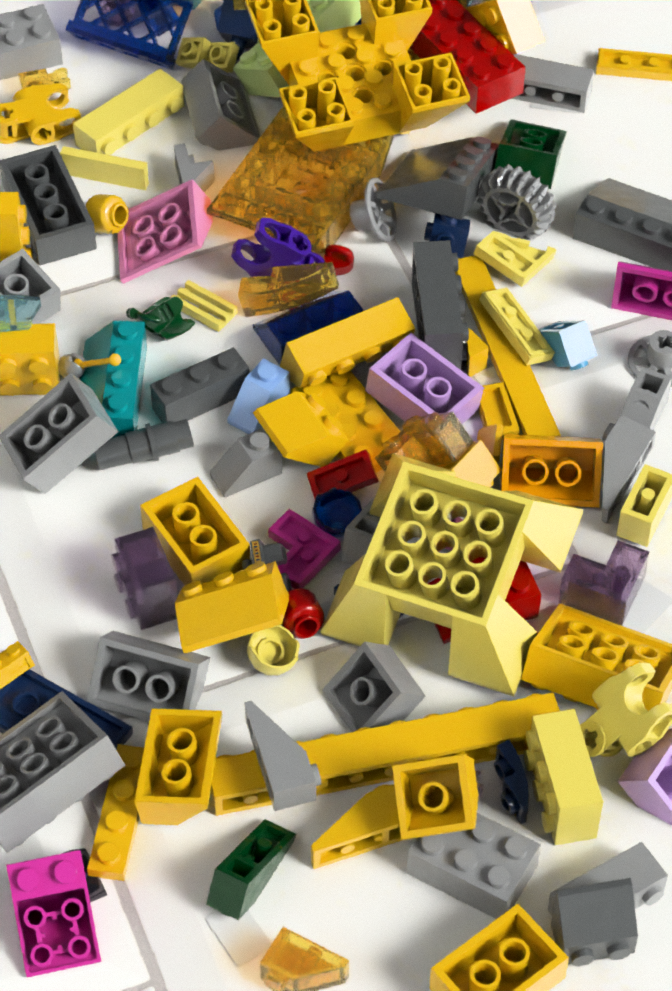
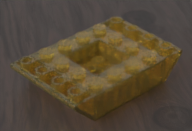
[207,105,394,254]

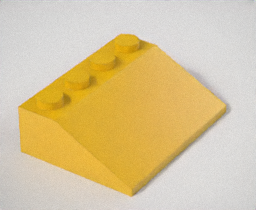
[521,603,672,711]

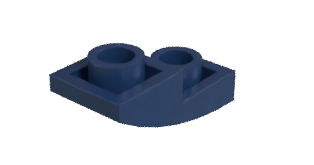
[494,740,529,825]

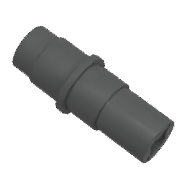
[95,419,194,470]

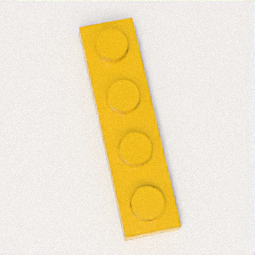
[87,744,144,881]

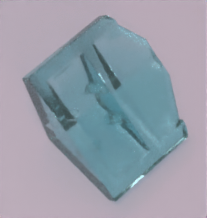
[0,295,41,332]

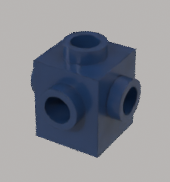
[423,213,470,258]

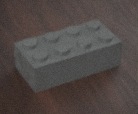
[0,145,97,266]
[411,240,469,370]

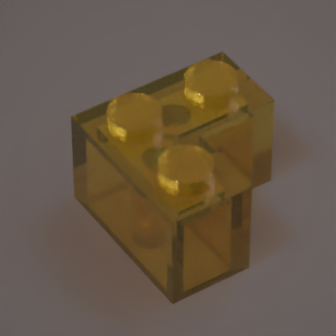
[375,411,474,472]

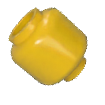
[85,194,129,234]

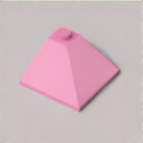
[117,179,213,284]

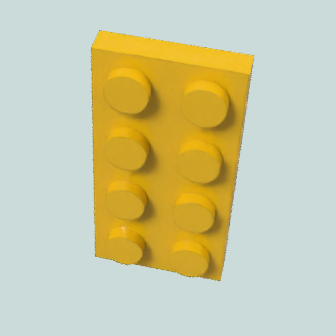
[291,371,413,473]

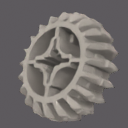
[477,164,557,240]

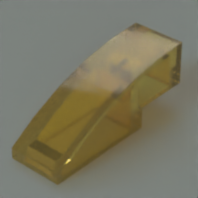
[238,262,339,317]

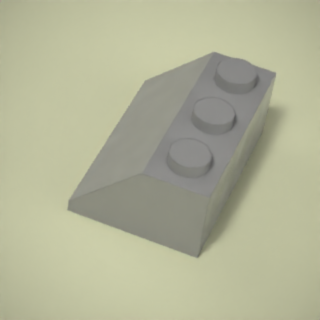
[181,59,262,151]
[87,631,211,721]

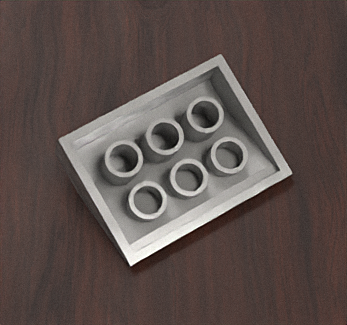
[0,691,125,853]

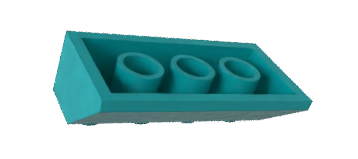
[79,321,147,437]

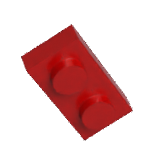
[306,449,379,506]

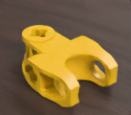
[0,83,81,145]

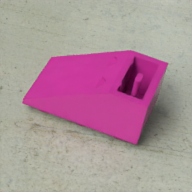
[6,850,101,978]

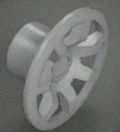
[350,178,397,242]
[628,330,672,387]

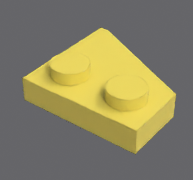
[473,231,557,287]

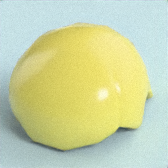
[247,625,300,676]

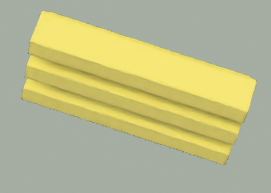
[170,280,237,332]

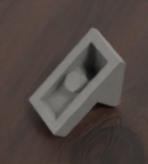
[174,143,215,192]

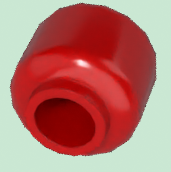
[281,588,325,639]

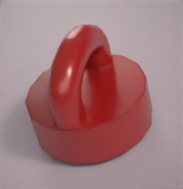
[324,244,354,275]

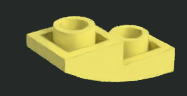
[176,37,239,73]

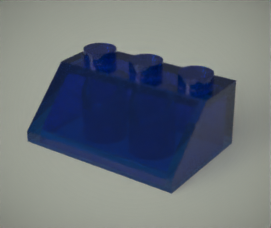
[253,290,364,366]

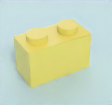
[616,464,672,547]

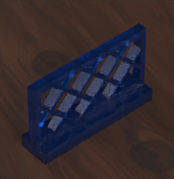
[65,0,193,71]

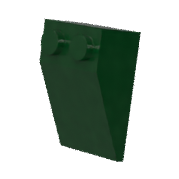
[494,119,567,189]

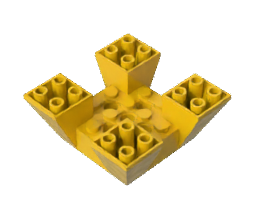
[245,0,470,152]

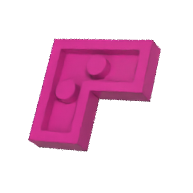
[268,509,341,589]

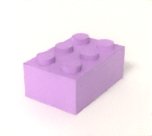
[365,333,484,447]

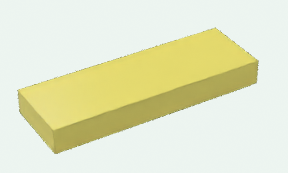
[60,146,149,191]
[479,288,555,365]

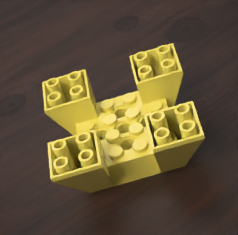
[320,453,583,697]

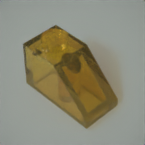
[260,927,349,991]

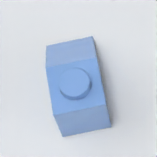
[227,358,290,434]

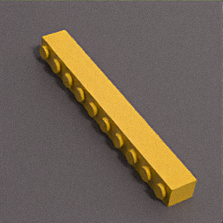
[210,692,560,816]

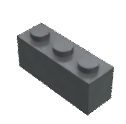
[150,347,250,423]

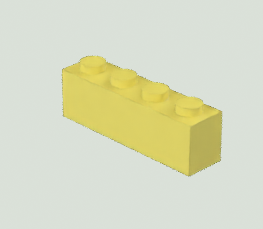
[73,69,184,155]

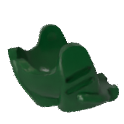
[126,297,195,341]

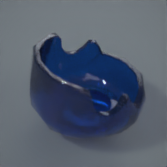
[312,487,362,538]

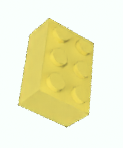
[524,709,603,846]

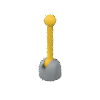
[58,353,121,378]

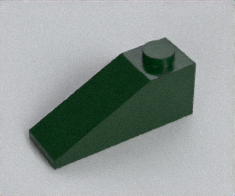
[206,819,296,920]

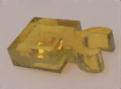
[18,68,71,96]

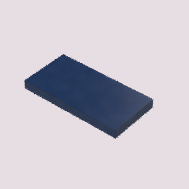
[0,669,133,750]

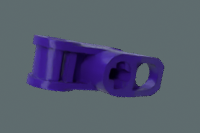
[231,218,325,295]

